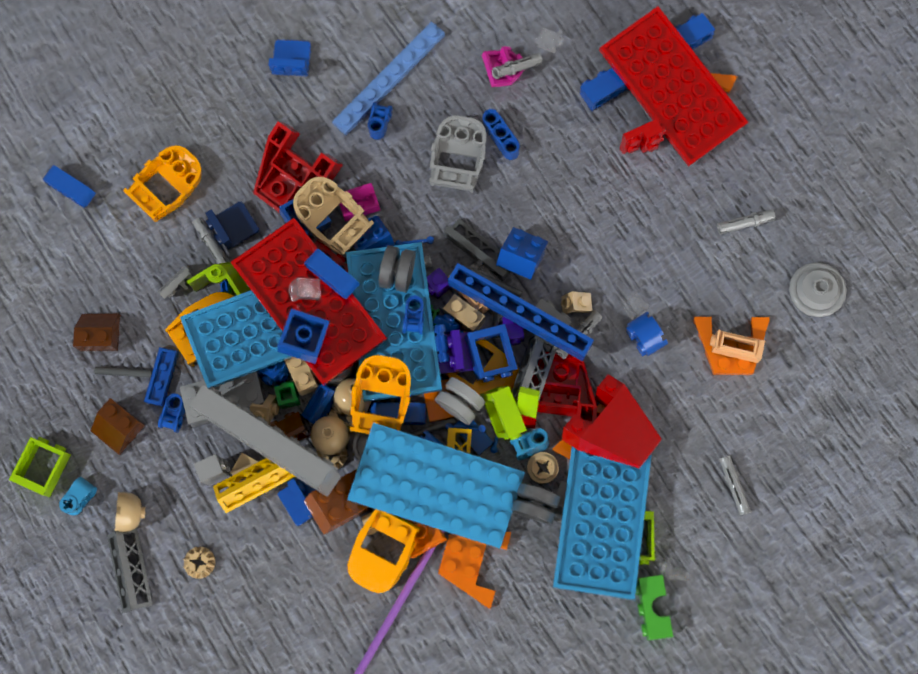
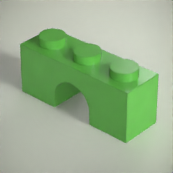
[635,575,673,640]

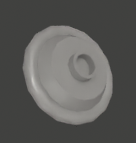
[789,262,847,317]

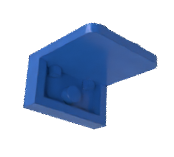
[268,40,311,76]
[353,216,396,251]

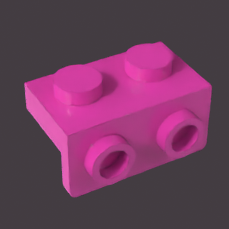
[340,183,381,222]

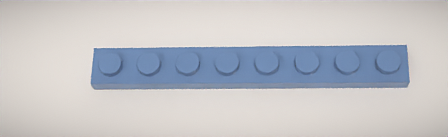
[332,22,445,135]

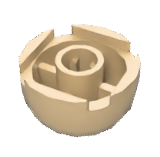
[333,378,372,418]
[310,416,350,456]
[115,492,145,532]

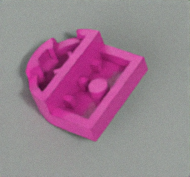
[482,46,524,87]

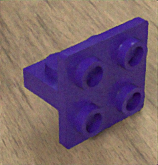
[435,330,474,374]

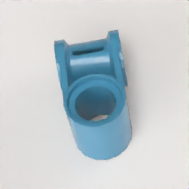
[510,428,549,460]
[59,477,97,516]

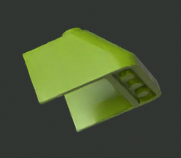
[187,261,251,295]

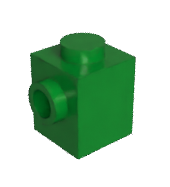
[274,382,301,410]

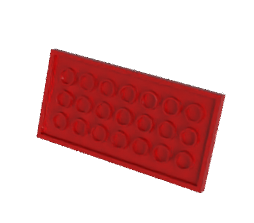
[599,6,748,167]
[231,218,387,386]

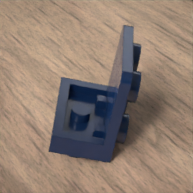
[205,201,259,250]

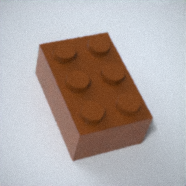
[304,469,373,535]

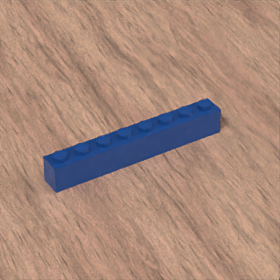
[580,13,715,111]
[448,263,594,362]

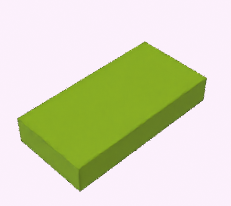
[517,387,540,418]

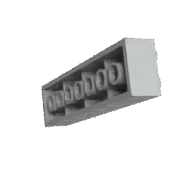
[189,385,341,497]

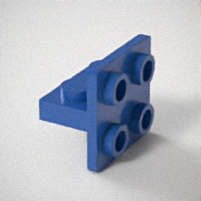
[277,479,316,526]

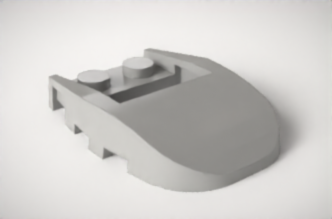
[429,116,486,193]

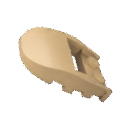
[293,177,374,256]

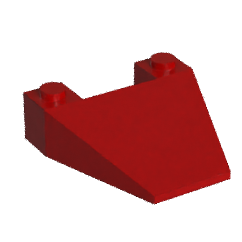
[253,121,343,212]
[521,351,597,429]
[562,374,662,469]

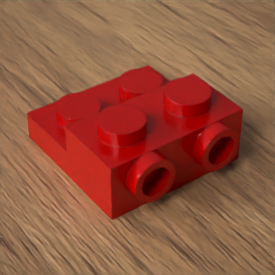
[620,119,666,154]

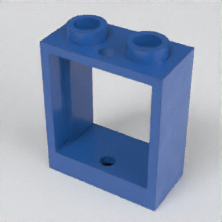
[464,324,518,383]

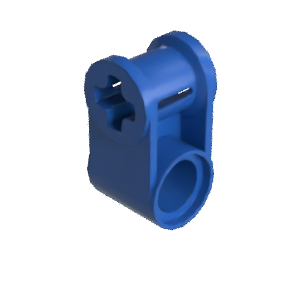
[368,102,392,140]
[403,295,424,335]
[158,394,185,433]

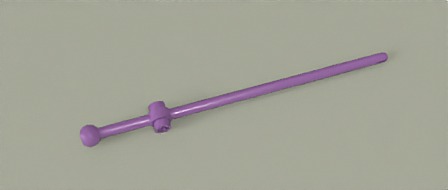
[354,531,445,674]

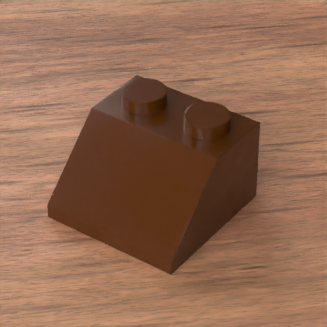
[73,313,120,351]
[90,398,145,455]
[269,412,310,441]

